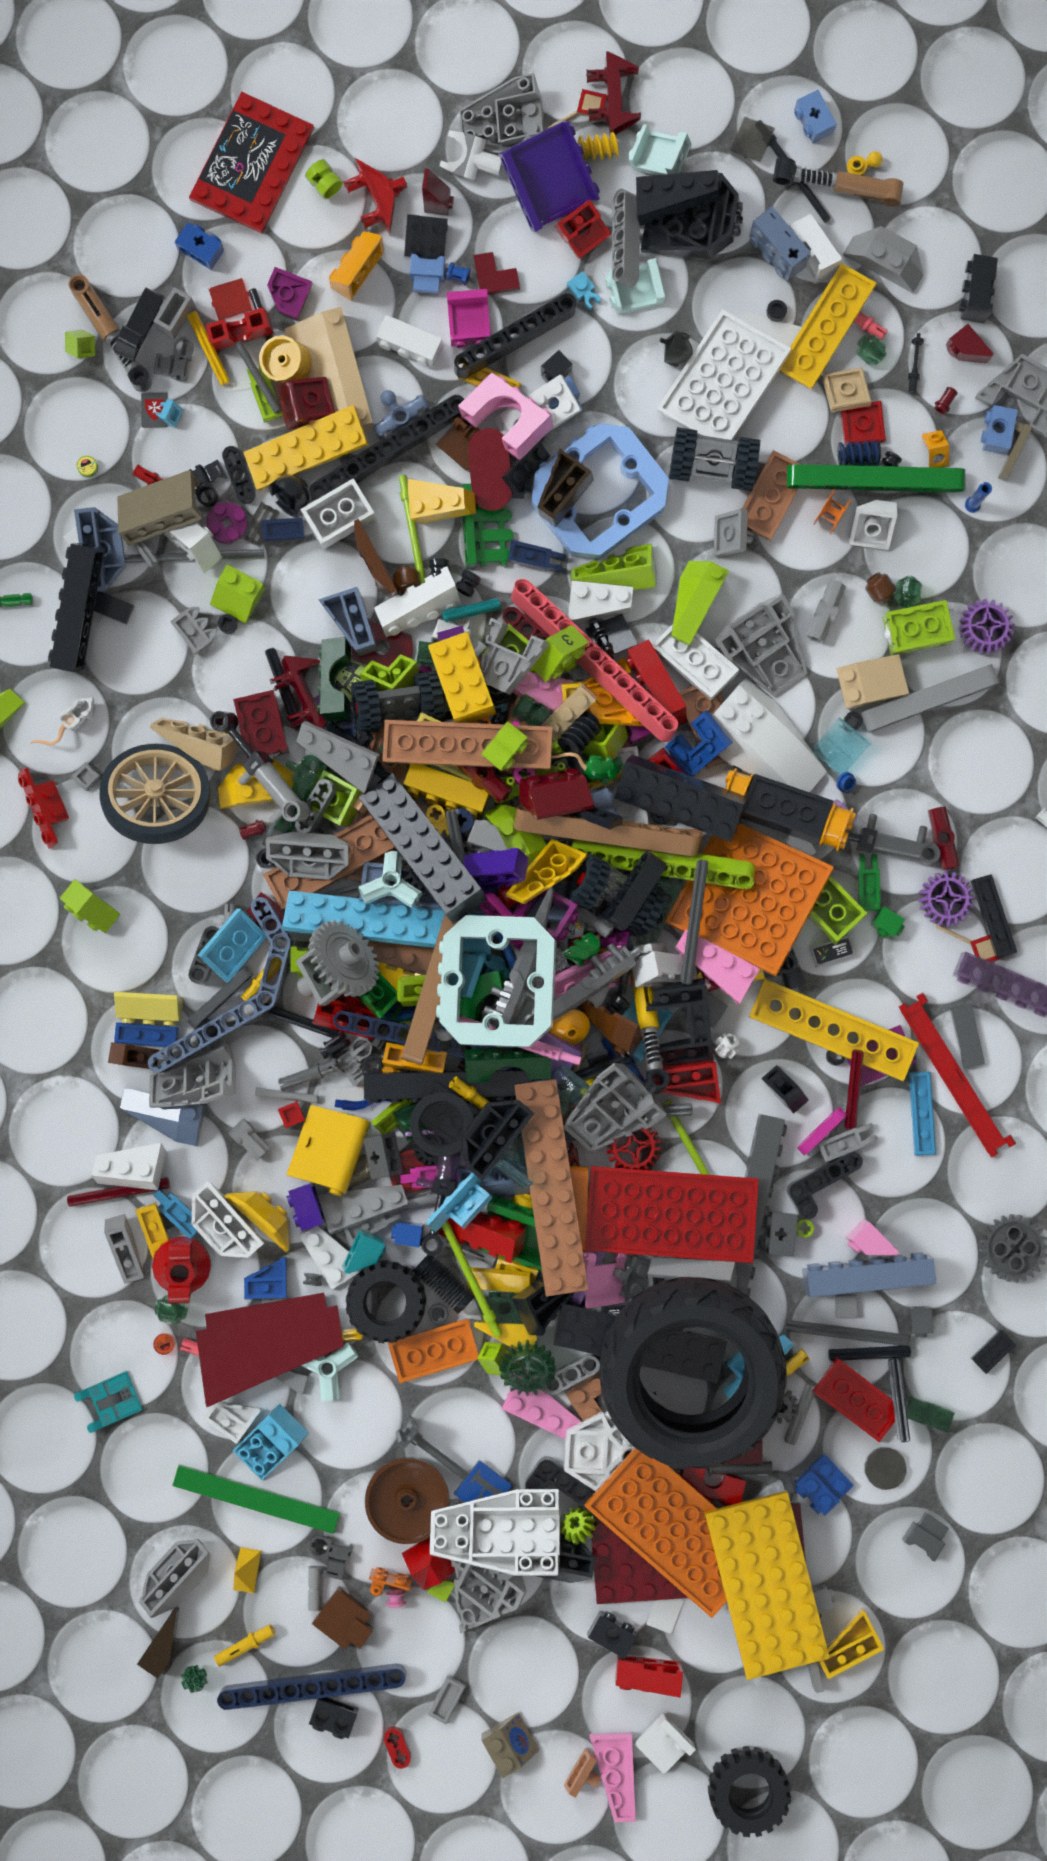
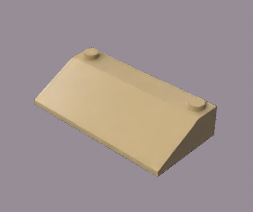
[284,307,373,432]

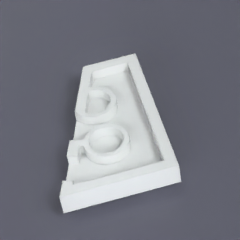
[299,1225,366,1289]

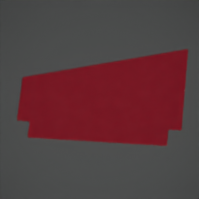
[196,1293,344,1407]

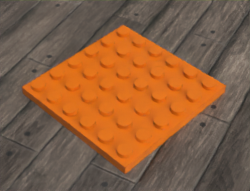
[665,823,834,977]

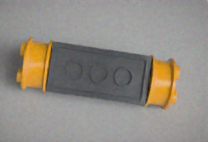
[725,768,856,852]

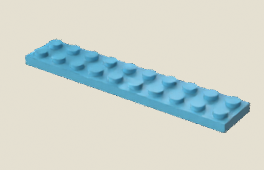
[282,891,492,954]

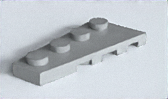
[296,721,380,793]
[317,1185,409,1234]

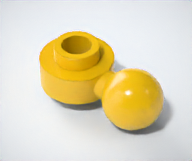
[847,151,883,176]

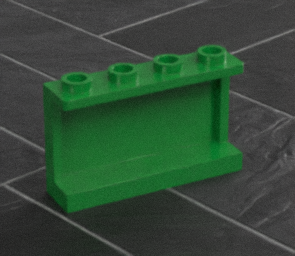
[481,1195,542,1272]

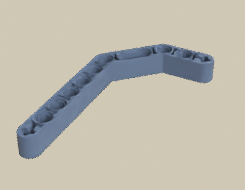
[148,897,293,1072]

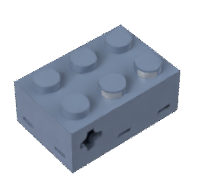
[749,206,811,282]

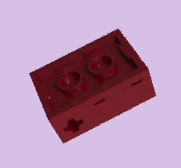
[233,690,290,759]

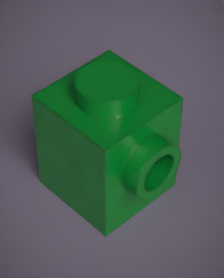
[870,906,905,939]

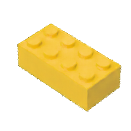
[428,632,496,723]
[403,764,490,820]

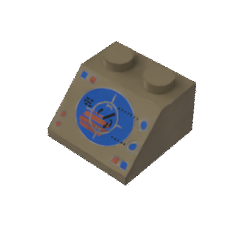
[481,1712,539,1778]

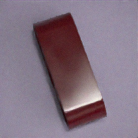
[502,607,550,640]

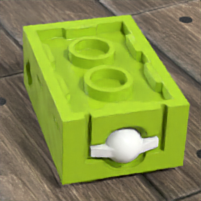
[882,600,955,656]

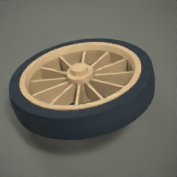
[99,743,211,844]

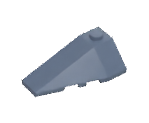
[120,1088,206,1146]

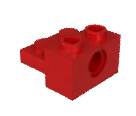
[554,199,612,259]

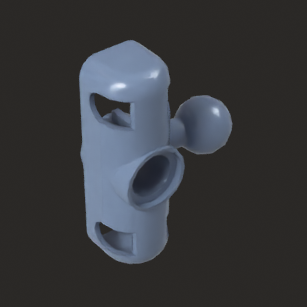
[373,390,430,440]

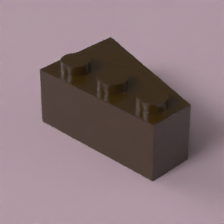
[537,448,594,527]

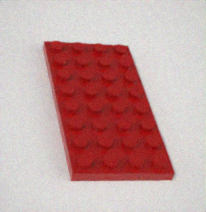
[585,1166,759,1263]

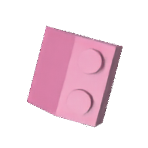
[846,1220,899,1255]

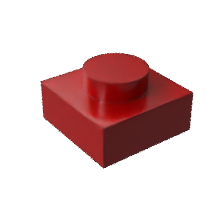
[278,1101,305,1128]

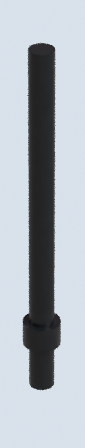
[755,120,831,223]

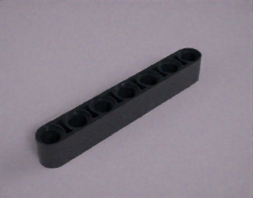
[454,293,576,379]

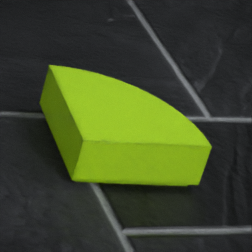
[427,1580,454,1603]

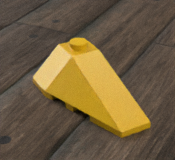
[506,839,588,904]

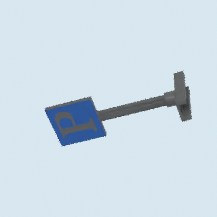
[396,1416,512,1502]

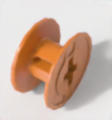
[813,489,852,535]

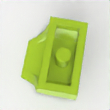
[397,975,426,1007]

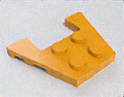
[583,658,654,726]

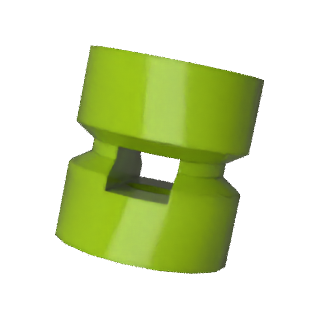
[305,159,343,199]

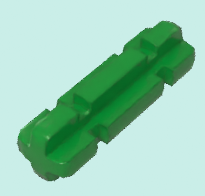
[0,593,33,608]

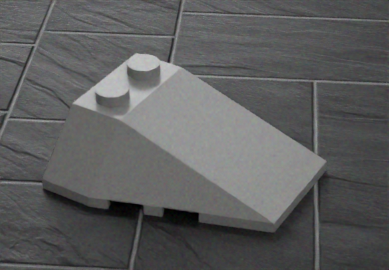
[715,594,808,697]
[149,1035,236,1108]
[563,1063,667,1152]

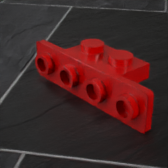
[18,767,69,849]

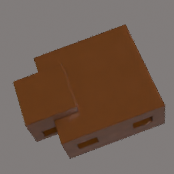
[312,1586,374,1650]

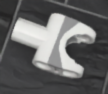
[439,130,502,180]

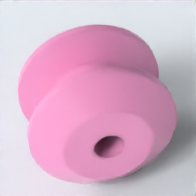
[385,1587,407,1608]

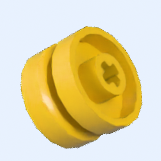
[259,335,311,386]

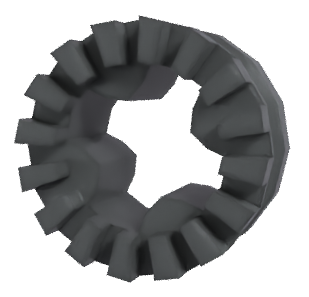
[303,1273,323,1286]

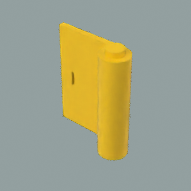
[286,1105,370,1197]

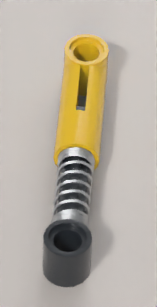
[630,969,669,1095]

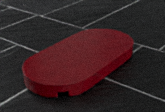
[468,428,513,511]

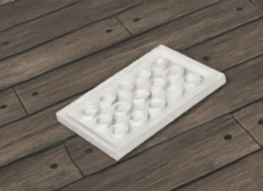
[657,309,791,440]

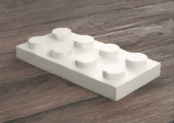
[652,624,739,700]

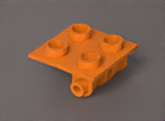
[369,1567,412,1596]

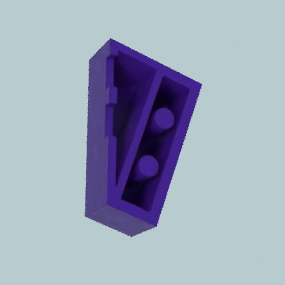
[463,848,529,894]

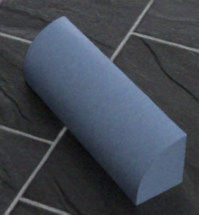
[457,1163,530,1197]

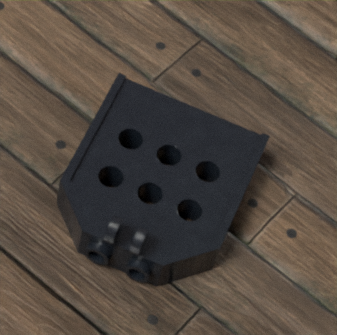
[640,172,743,259]

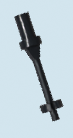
[908,333,924,394]

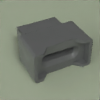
[902,1512,949,1562]

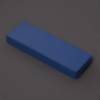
[114,1022,179,1048]

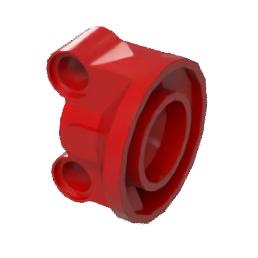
[152,1236,211,1303]

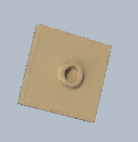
[822,367,871,413]

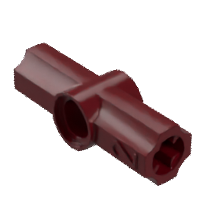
[457,766,512,803]
[928,806,960,870]

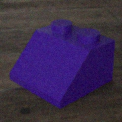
[286,1183,326,1231]

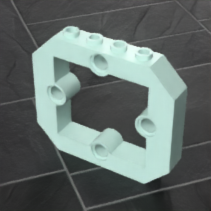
[436,915,556,1048]

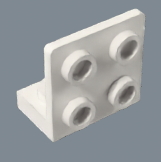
[635,1712,696,1774]

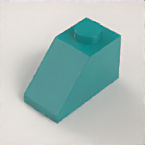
[342,1229,386,1274]

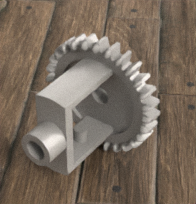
[296,920,380,1006]

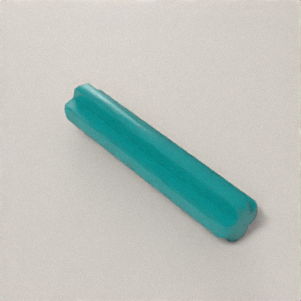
[442,598,501,622]

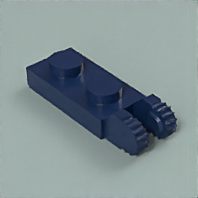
[507,540,566,573]

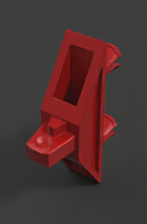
[343,158,407,236]

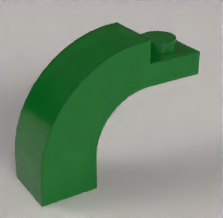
[460,969,506,1023]

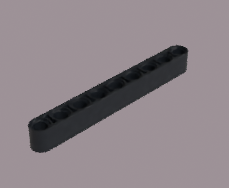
[309,395,464,501]

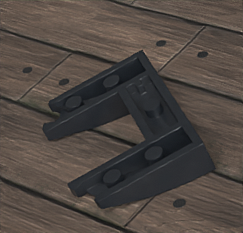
[646,978,714,1067]

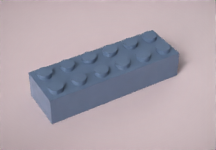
[802,1252,936,1297]

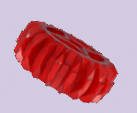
[606,1126,662,1170]

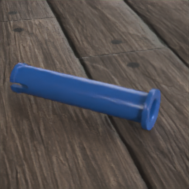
[965,482,992,513]

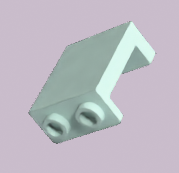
[629,124,692,175]
[605,258,665,315]

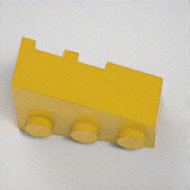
[408,479,476,524]
[819,1608,885,1679]

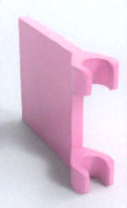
[583,1251,627,1308]

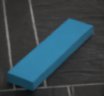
[909,1071,936,1156]

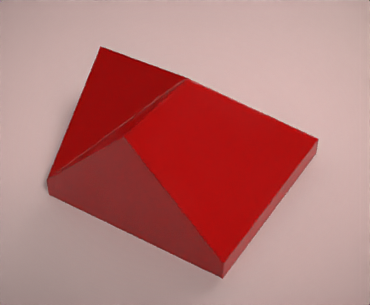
[402,1537,455,1590]

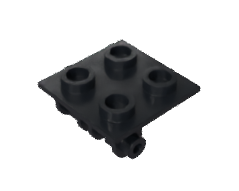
[404,214,448,260]
[585,614,638,656]

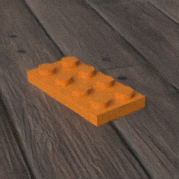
[388,1318,479,1383]

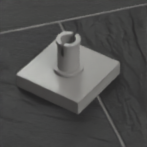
[714,508,753,557]

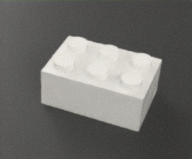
[300,478,376,550]

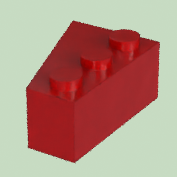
[312,978,379,1040]
[653,1060,721,1104]
[615,1655,683,1698]

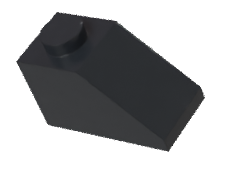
[761,1065,809,1114]

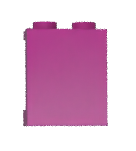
[447,289,491,348]

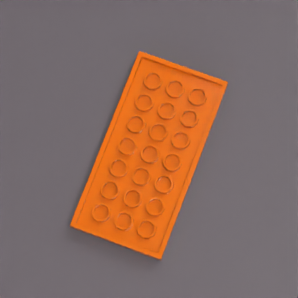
[584,1447,727,1618]

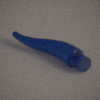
[334,1099,390,1111]

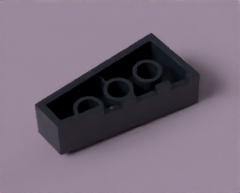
[636,170,720,226]

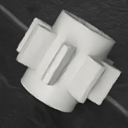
[714,1033,741,1059]

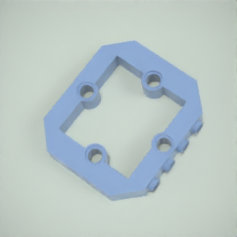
[531,423,669,560]

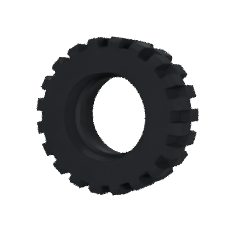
[345,1261,427,1344]
[708,1746,791,1838]

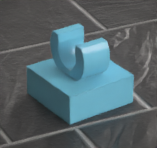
[156,399,184,428]

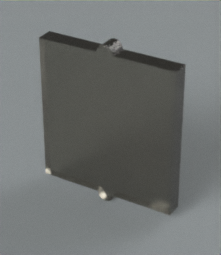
[730,117,775,162]

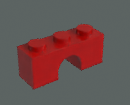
[206,307,274,351]
[680,1467,746,1506]

